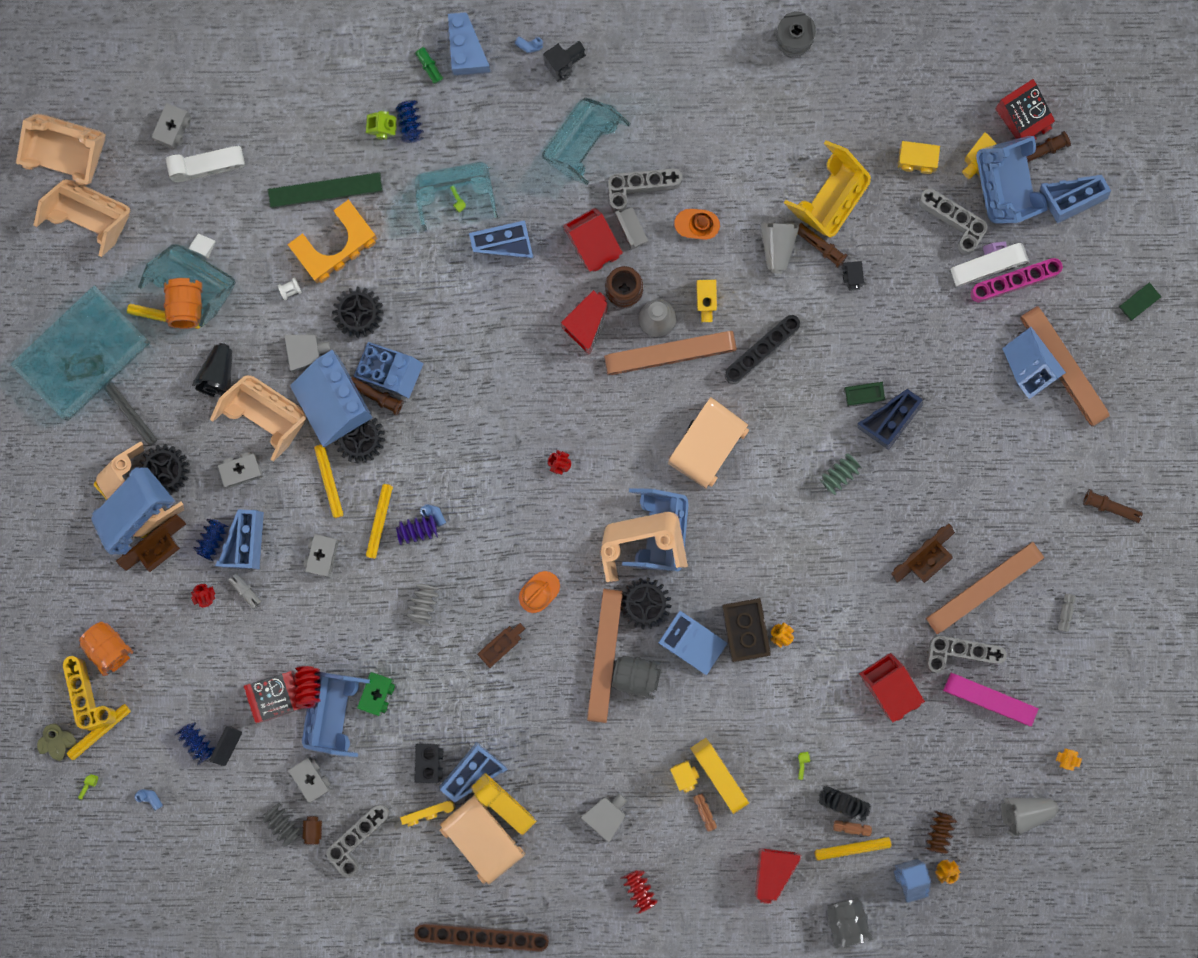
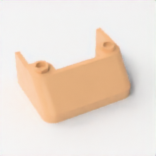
[33,180,130,257]
[210,375,307,462]
[96,441,184,538]
[601,512,688,582]

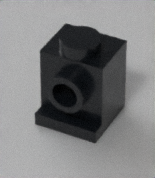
[841,261,864,291]

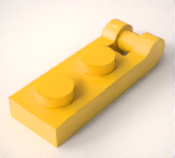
[400,800,455,827]

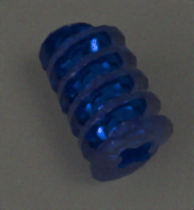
[395,100,424,143]
[193,519,230,562]
[175,722,215,766]

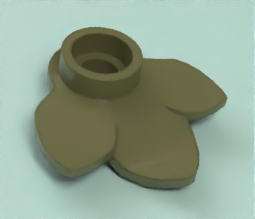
[37,724,77,761]

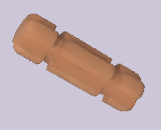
[693,794,717,831]
[833,820,872,836]

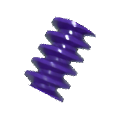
[396,515,438,545]

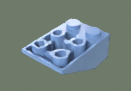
[1002,327,1066,399]
[354,342,424,398]
[658,611,728,675]

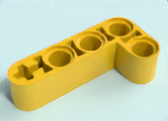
[63,656,117,731]
[690,738,750,814]
[471,773,537,835]

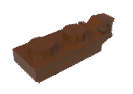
[477,623,526,668]

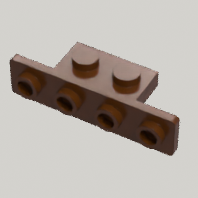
[116,514,186,572]
[892,524,955,583]

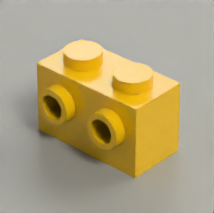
[897,141,940,174]
[670,760,699,793]

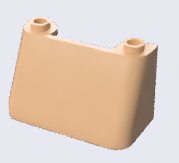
[16,114,106,186]
[668,397,749,489]
[440,795,526,885]

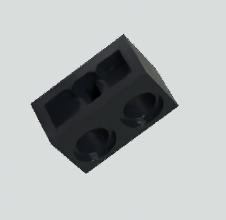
[414,743,444,783]

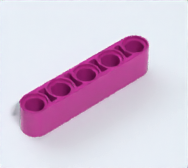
[970,258,1063,303]
[943,673,1039,727]

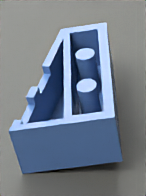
[448,12,491,75]
[1039,175,1111,224]
[469,220,533,258]
[215,509,264,570]
[439,742,508,802]
[893,859,931,903]

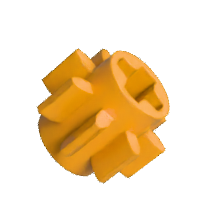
[770,622,794,648]
[1056,748,1082,771]
[935,860,961,884]

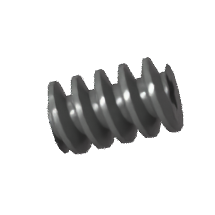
[262,803,302,847]

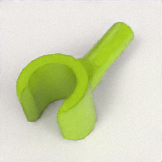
[450,185,466,213]
[798,752,810,780]
[78,774,98,800]

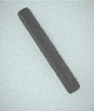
[104,383,157,446]

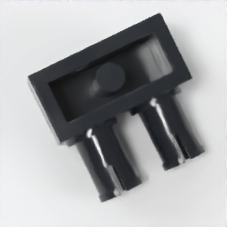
[543,41,586,82]

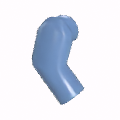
[514,36,543,53]
[420,504,446,527]
[135,789,163,811]

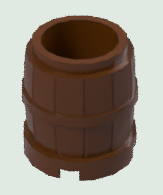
[605,266,643,309]

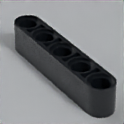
[725,315,800,384]

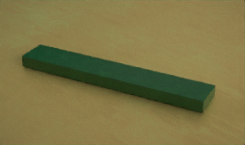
[268,172,383,209]

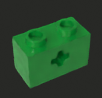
[357,672,395,716]

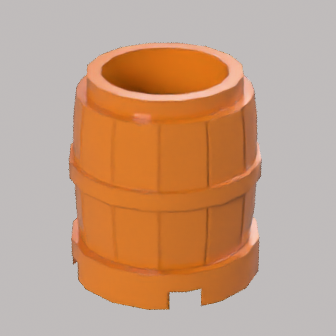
[164,278,202,329]
[79,622,133,676]

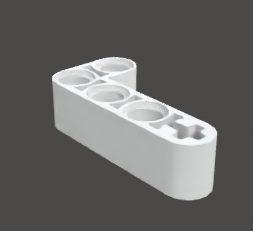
[165,146,245,182]
[950,243,1030,287]

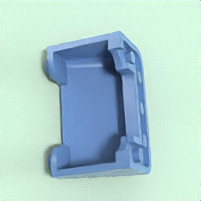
[976,136,1048,223]
[91,467,175,554]

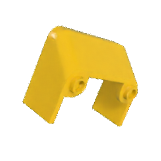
[784,140,871,237]

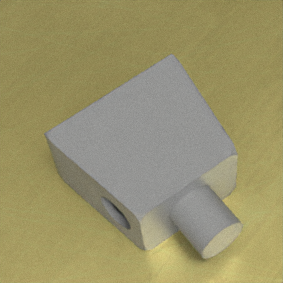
[284,335,331,373]
[581,794,627,842]

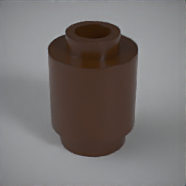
[302,816,322,845]

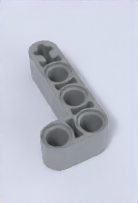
[608,169,682,212]
[919,189,987,255]
[926,636,1007,673]
[327,804,390,877]

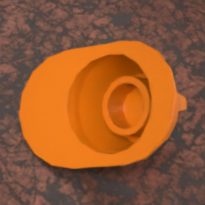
[674,209,720,240]
[519,571,560,613]

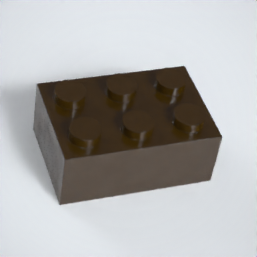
[722,598,771,662]

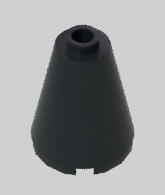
[192,343,233,397]

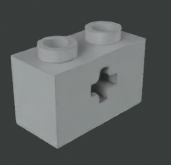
[151,103,191,150]
[218,452,264,489]
[304,534,339,577]
[288,757,331,803]

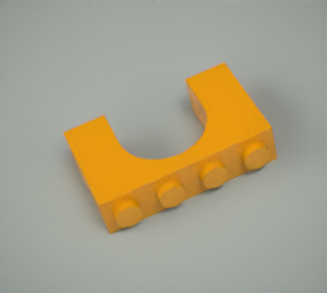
[287,199,378,283]

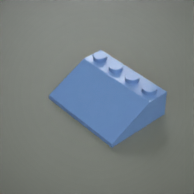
[290,350,373,447]

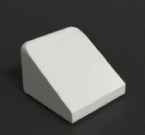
[189,234,216,258]

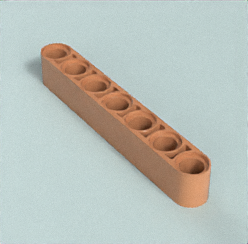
[1020,306,1110,427]
[604,331,737,375]
[926,542,1045,634]
[587,588,623,723]

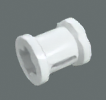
[277,277,302,301]

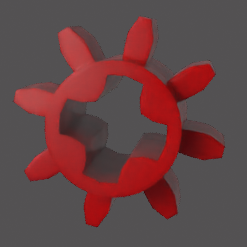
[548,450,572,475]
[191,584,216,608]

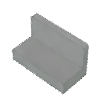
[615,207,648,250]

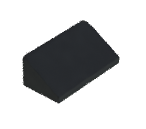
[209,726,242,766]

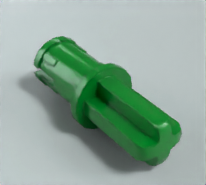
[415,47,443,84]

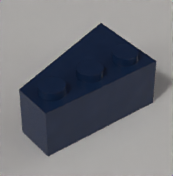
[857,389,923,450]

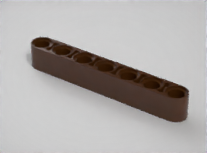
[414,922,549,951]

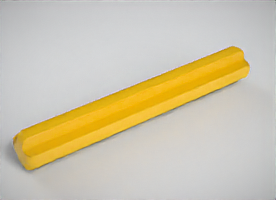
[127,304,201,329]
[314,444,343,518]
[366,484,393,559]
[66,704,131,760]
[815,837,892,861]

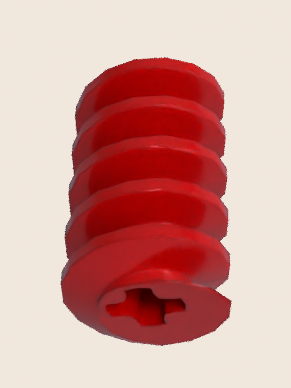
[295,666,321,709]
[621,870,658,914]

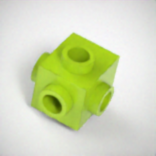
[366,111,397,140]

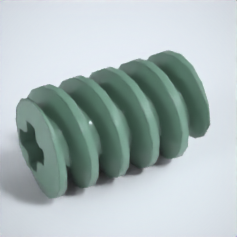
[820,453,862,495]

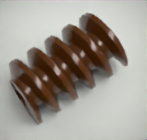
[924,810,957,854]

